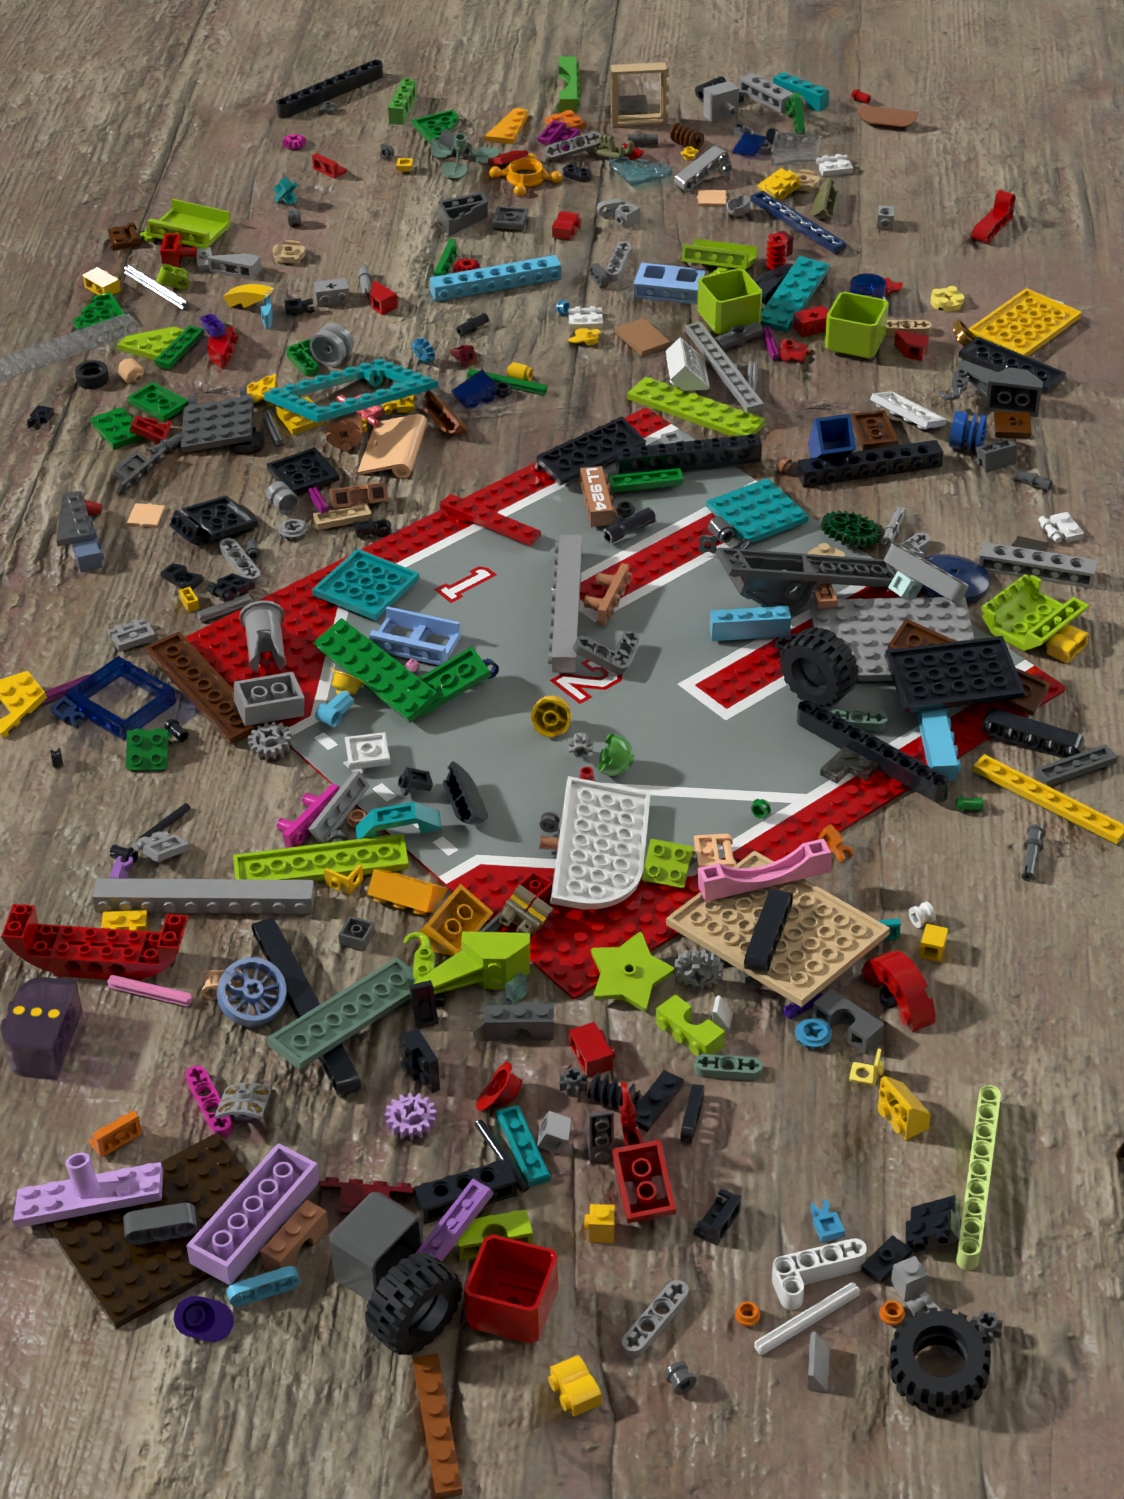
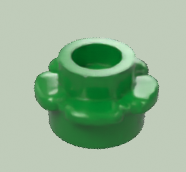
[751,799,771,819]

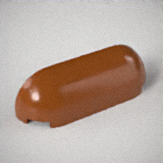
[858,104,918,128]
[423,390,468,435]

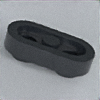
[563,164,591,182]

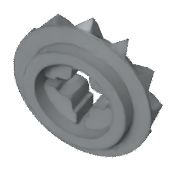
[278,519,308,540]

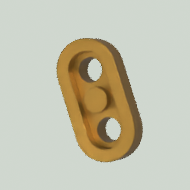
[953,319,973,345]

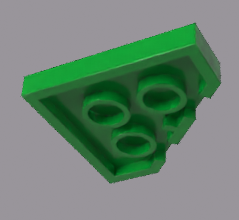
[412,109,459,144]
[73,292,127,334]

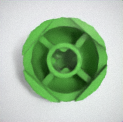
[598,733,635,776]

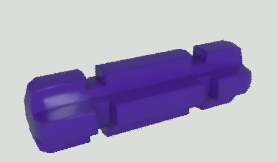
[783,992,823,1019]

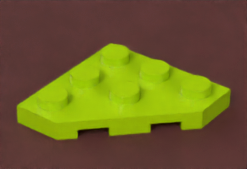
[117,327,184,360]

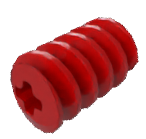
[766,233,788,270]

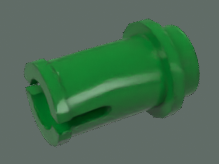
[956,795,983,812]

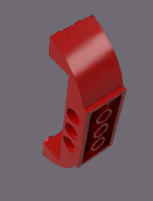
[1,904,189,981]

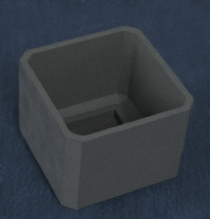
[329,1192,423,1301]

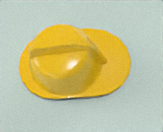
[329,667,365,695]

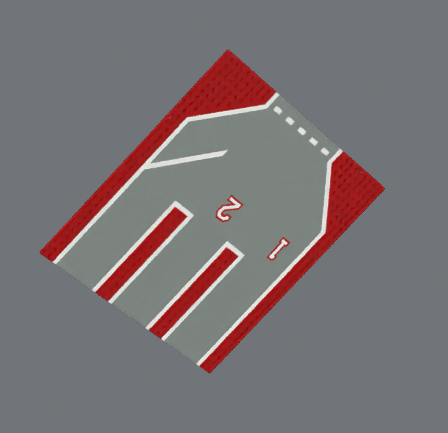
[185,408,1065,999]

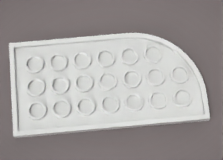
[550,776,651,910]

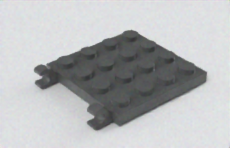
[181,386,254,453]

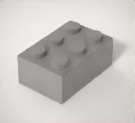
[234,672,305,726]

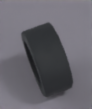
[75,360,109,389]

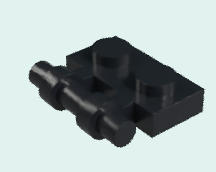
[207,573,255,601]

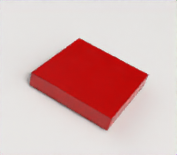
[488,150,529,164]

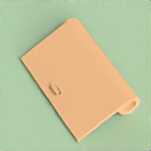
[358,414,428,479]

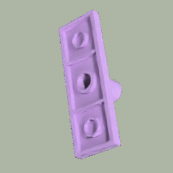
[13,1153,163,1228]

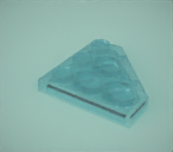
[609,157,672,186]

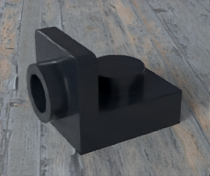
[398,767,433,796]

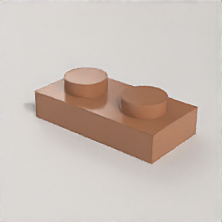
[812,584,838,609]

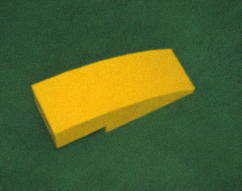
[223,284,274,308]

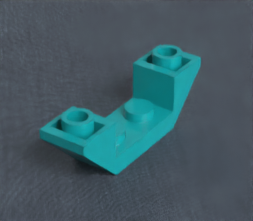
[356,802,442,839]

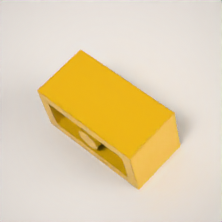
[179,587,200,613]

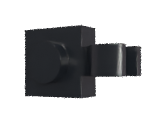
[285,298,315,315]

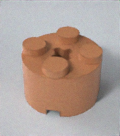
[326,412,363,451]

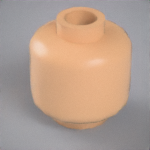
[118,358,144,384]

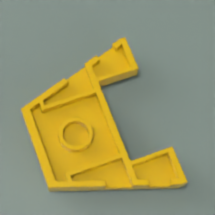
[0,671,47,739]

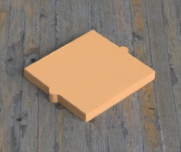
[697,190,727,206]
[127,503,165,528]

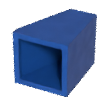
[808,413,856,458]

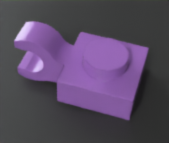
[109,856,134,879]

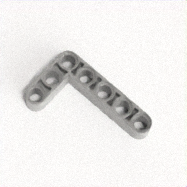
[884,543,969,603]

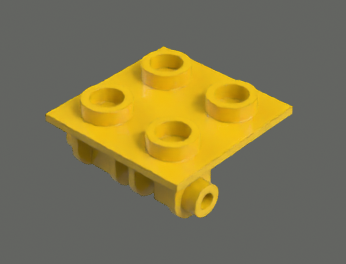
[247,373,278,406]

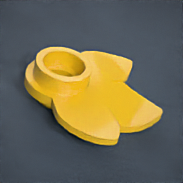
[568,328,601,345]

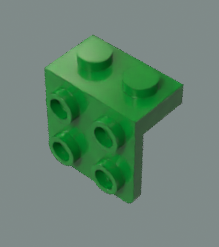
[126,728,172,771]

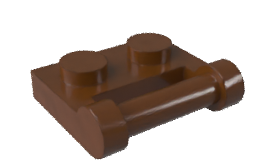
[107,222,141,251]

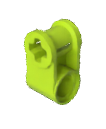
[156,264,190,290]

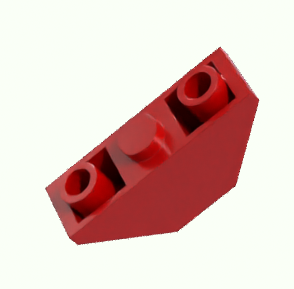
[207,327,238,369]

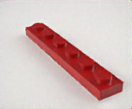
[440,494,541,546]

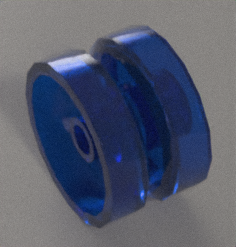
[850,273,887,299]

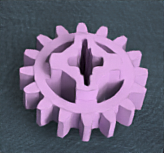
[385,1093,437,1140]

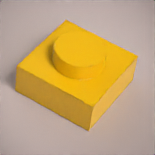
[396,158,413,173]

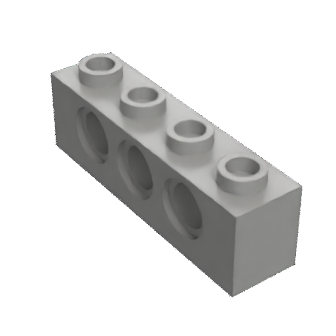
[739,73,793,113]

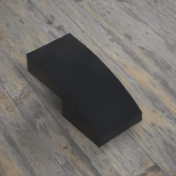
[160,563,203,590]

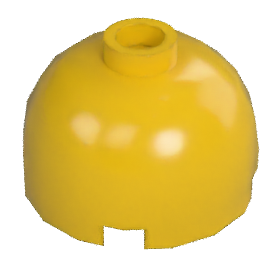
[530,695,572,738]

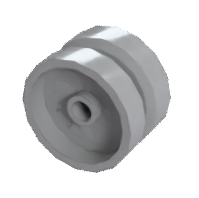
[310,322,354,367]

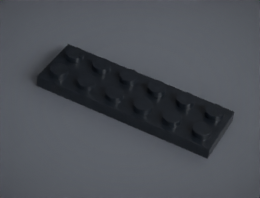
[958,337,1066,394]

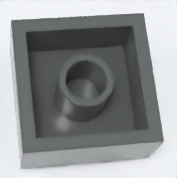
[338,916,376,951]

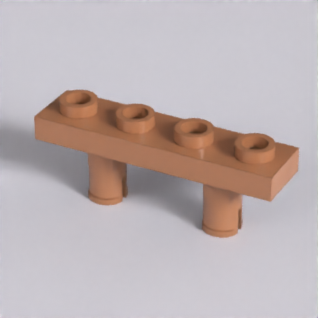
[584,563,632,626]

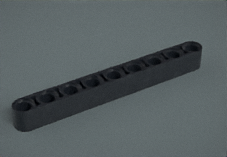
[276,60,383,119]
[797,700,950,802]

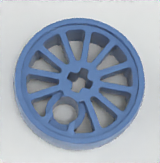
[217,957,287,1027]

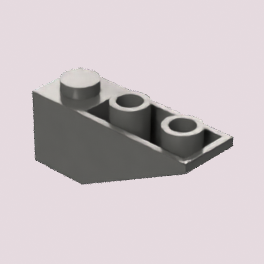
[585,1110,614,1163]

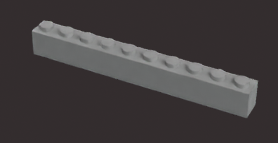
[548,535,582,673]
[92,878,315,914]

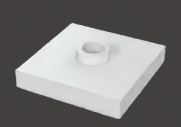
[345,732,391,770]

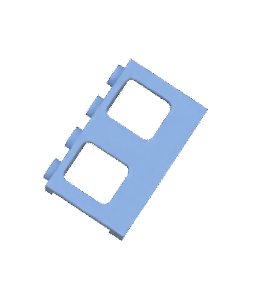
[634,263,706,304]
[369,606,461,665]

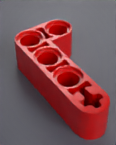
[971,190,1016,243]

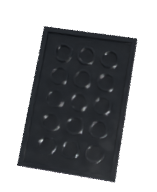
[885,636,1025,713]

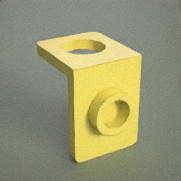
[849,1049,884,1086]

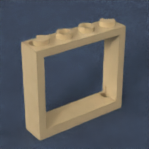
[611,62,669,127]

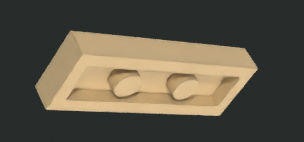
[313,503,372,530]

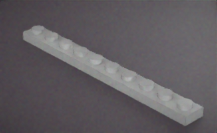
[685,322,764,414]

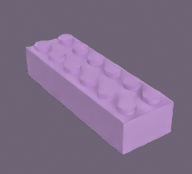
[187,1143,320,1285]

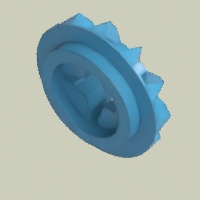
[412,338,435,364]
[795,1019,832,1050]

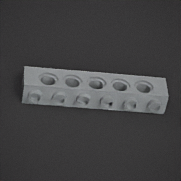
[979,542,1098,589]

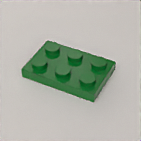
[127,382,189,422]
[90,407,145,450]

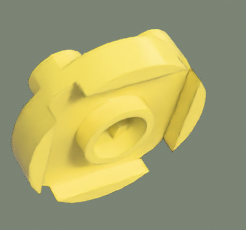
[930,286,964,312]

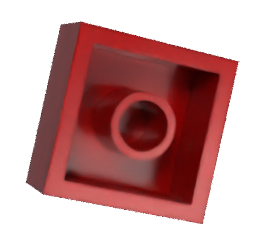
[516,870,553,903]

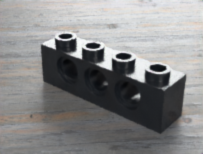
[414,1159,517,1224]

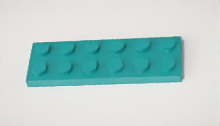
[760,256,830,333]

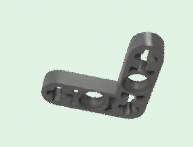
[573,630,640,674]

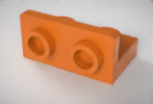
[89,1110,142,1158]

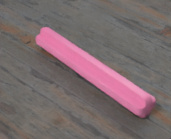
[108,975,193,1007]

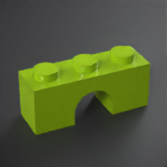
[656,994,725,1056]
[456,1209,533,1261]

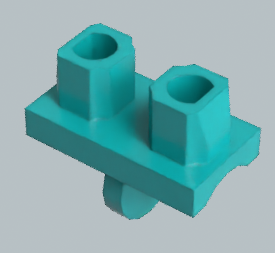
[273,177,298,205]

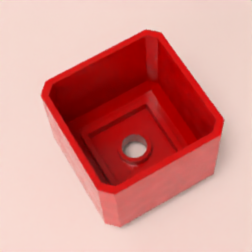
[464,1235,558,1344]

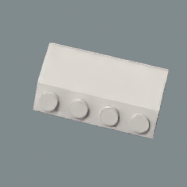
[666,337,710,391]

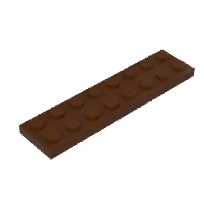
[887,619,1051,716]
[145,632,264,744]

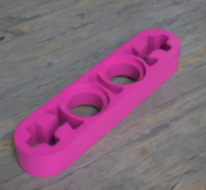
[186,1065,233,1138]

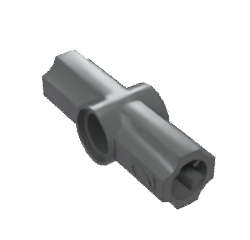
[714,321,763,350]

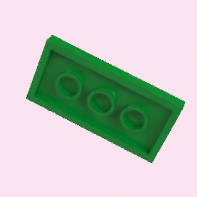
[420,646,492,717]

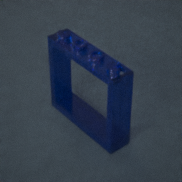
[65,656,176,741]

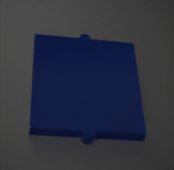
[732,133,766,157]

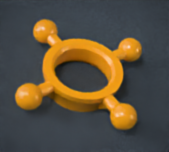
[489,153,562,197]

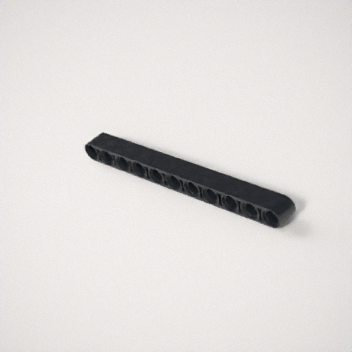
[251,917,362,1097]

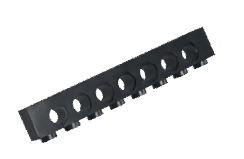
[616,434,762,475]
[797,440,944,487]

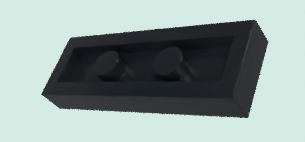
[635,1070,684,1132]

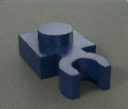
[50,696,87,729]

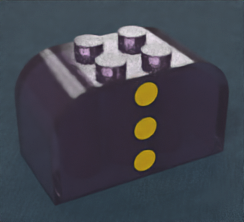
[1,977,83,1080]

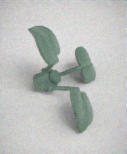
[430,133,501,179]

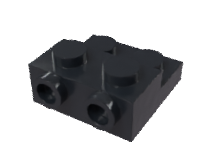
[399,1028,440,1093]
[906,1195,960,1253]

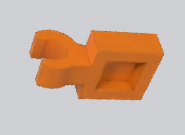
[818,824,854,863]

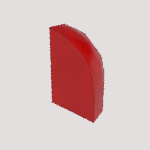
[621,143,644,161]

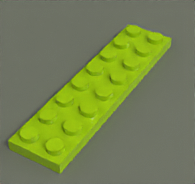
[627,376,766,436]
[233,833,409,881]

